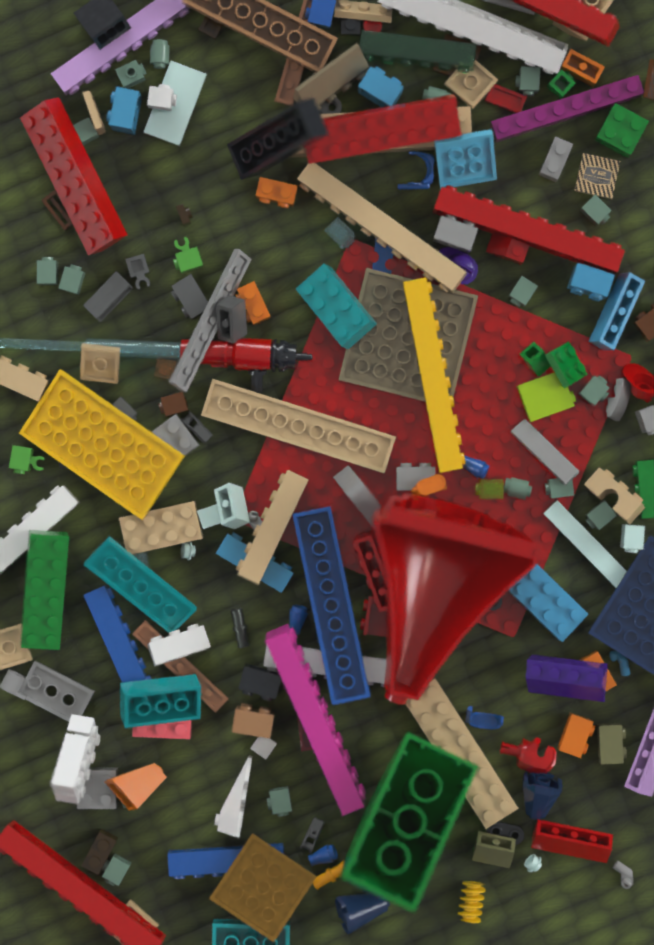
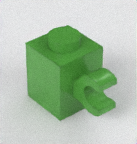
[173,237,204,274]
[9,445,45,474]

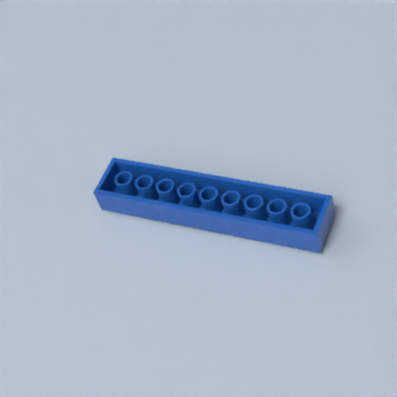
[293,506,370,705]

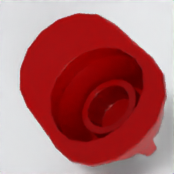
[623,363,654,403]

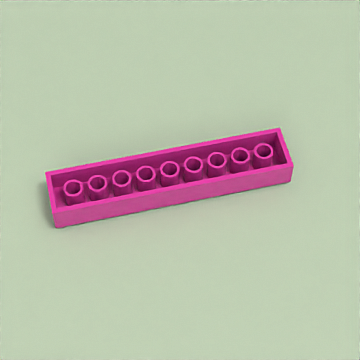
[265,624,366,815]

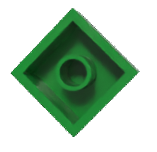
[595,103,649,158]

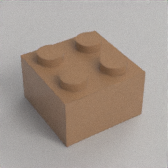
[232,703,275,738]

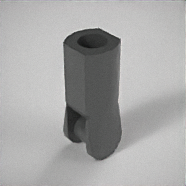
[181,411,213,444]
[300,817,326,853]

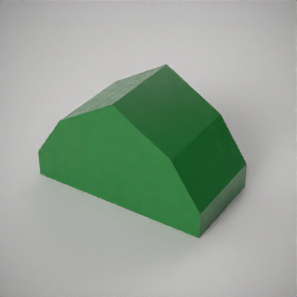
[340,733,479,912]

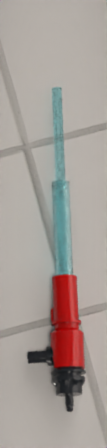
[0,338,313,393]

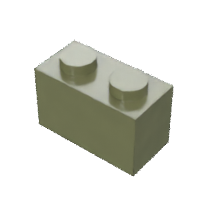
[597,723,627,764]
[472,831,516,868]

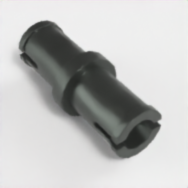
[230,608,250,648]

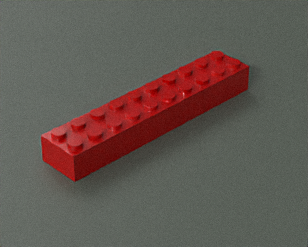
[433,185,625,274]
[0,820,167,945]

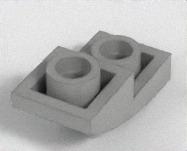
[606,378,631,421]

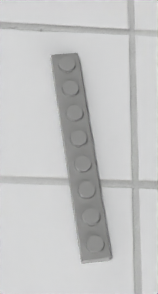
[169,249,252,392]

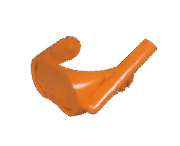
[411,474,447,496]

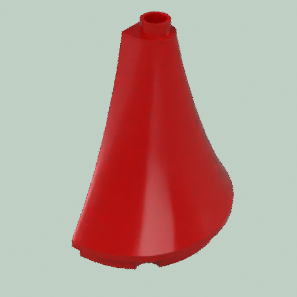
[372,494,538,704]

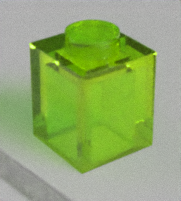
[475,479,504,499]

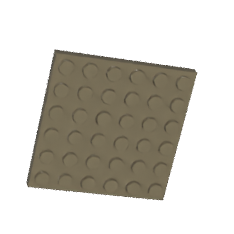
[339,268,478,402]

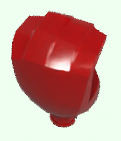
[499,737,556,774]

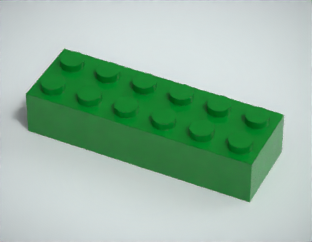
[20,530,69,650]

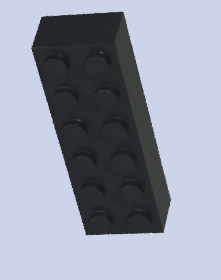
[227,98,329,180]

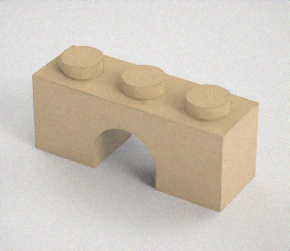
[584,467,645,525]

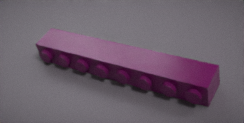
[490,75,644,143]

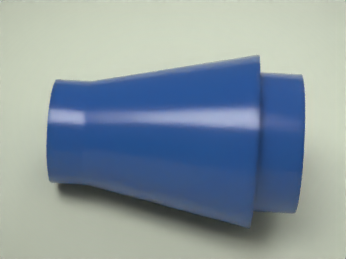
[462,455,490,479]
[290,605,308,634]
[308,844,338,866]

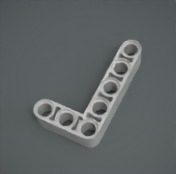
[333,466,381,528]

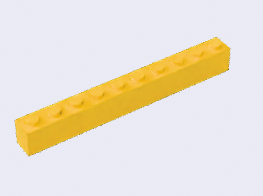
[403,278,466,473]

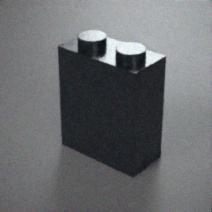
[74,0,131,50]

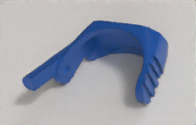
[398,151,434,189]
[465,706,504,730]

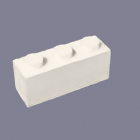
[147,624,211,667]

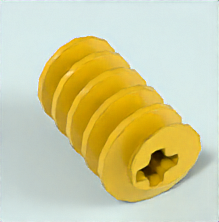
[457,881,486,923]

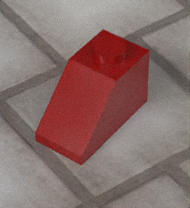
[486,234,529,265]

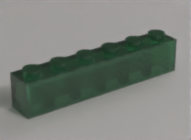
[359,30,477,73]

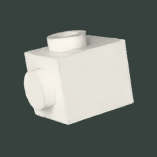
[147,84,177,111]

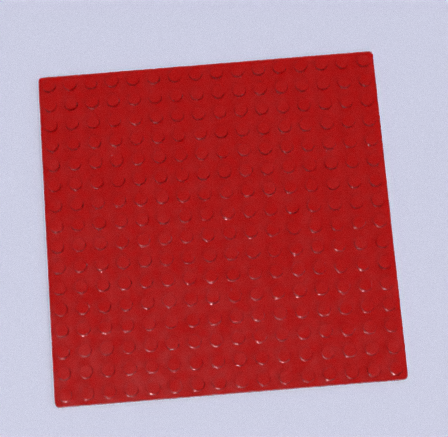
[244,239,631,637]

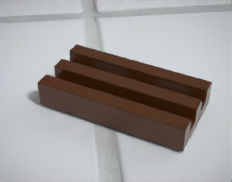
[41,190,73,231]

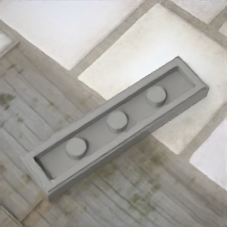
[511,419,579,486]

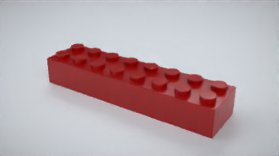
[306,94,462,164]
[20,97,128,256]

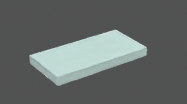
[144,61,207,146]

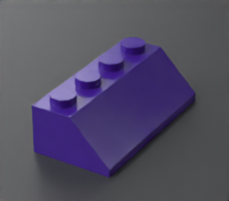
[526,654,608,702]

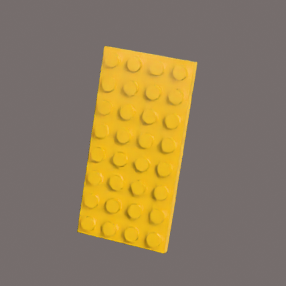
[19,369,185,520]

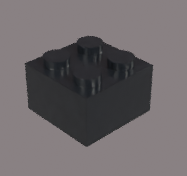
[238,663,281,701]

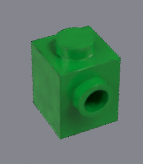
[546,70,576,99]
[520,342,551,377]

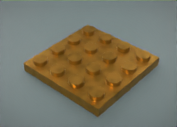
[209,833,317,942]

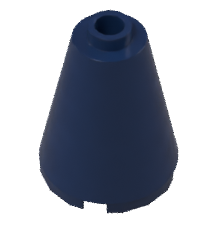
[335,893,390,934]

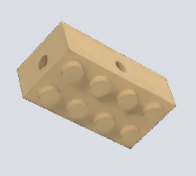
[119,501,204,554]

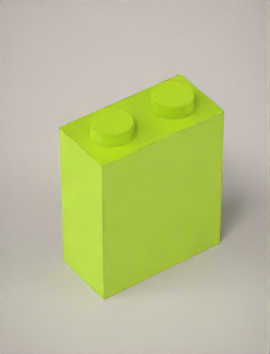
[516,372,576,422]

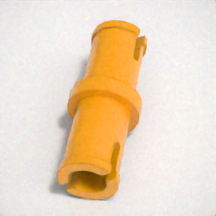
[313,860,345,890]

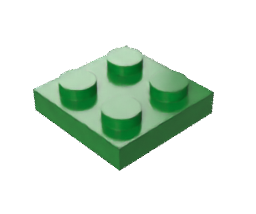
[545,342,588,388]

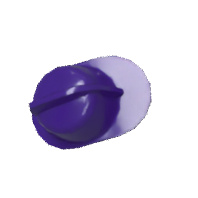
[438,247,478,285]

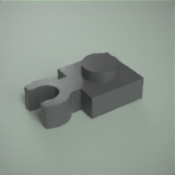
[125,254,151,290]

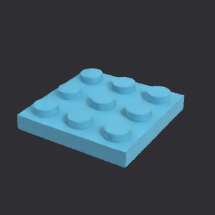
[434,129,497,189]

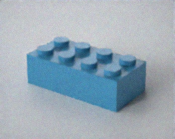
[508,564,588,642]

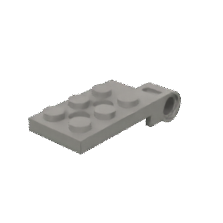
[0,660,95,722]

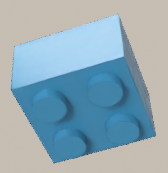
[358,67,403,107]
[107,87,142,135]
[567,263,615,302]

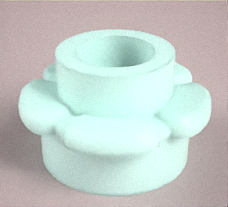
[181,542,196,560]
[524,854,542,872]

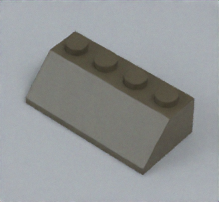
[293,43,369,111]

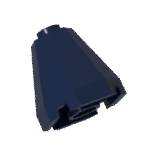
[522,772,562,820]

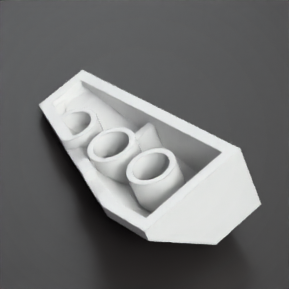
[215,756,253,837]

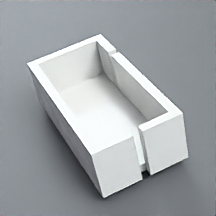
[51,714,100,804]

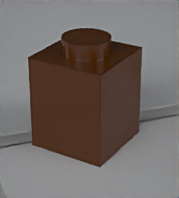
[158,392,189,417]

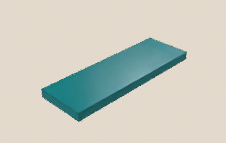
[84,536,197,633]

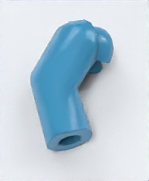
[609,651,630,676]

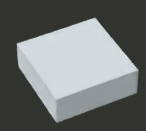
[250,737,277,759]

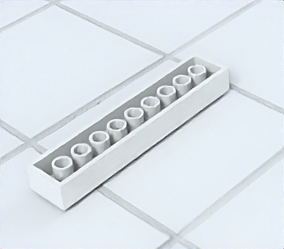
[378,0,569,74]

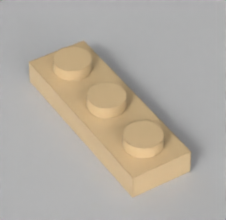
[334,0,393,23]

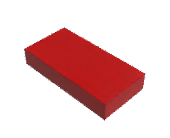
[485,84,527,114]

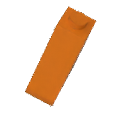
[104,763,167,811]

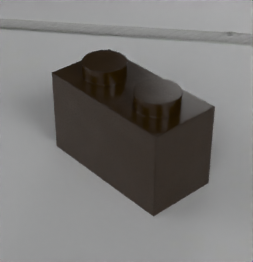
[81,829,118,875]

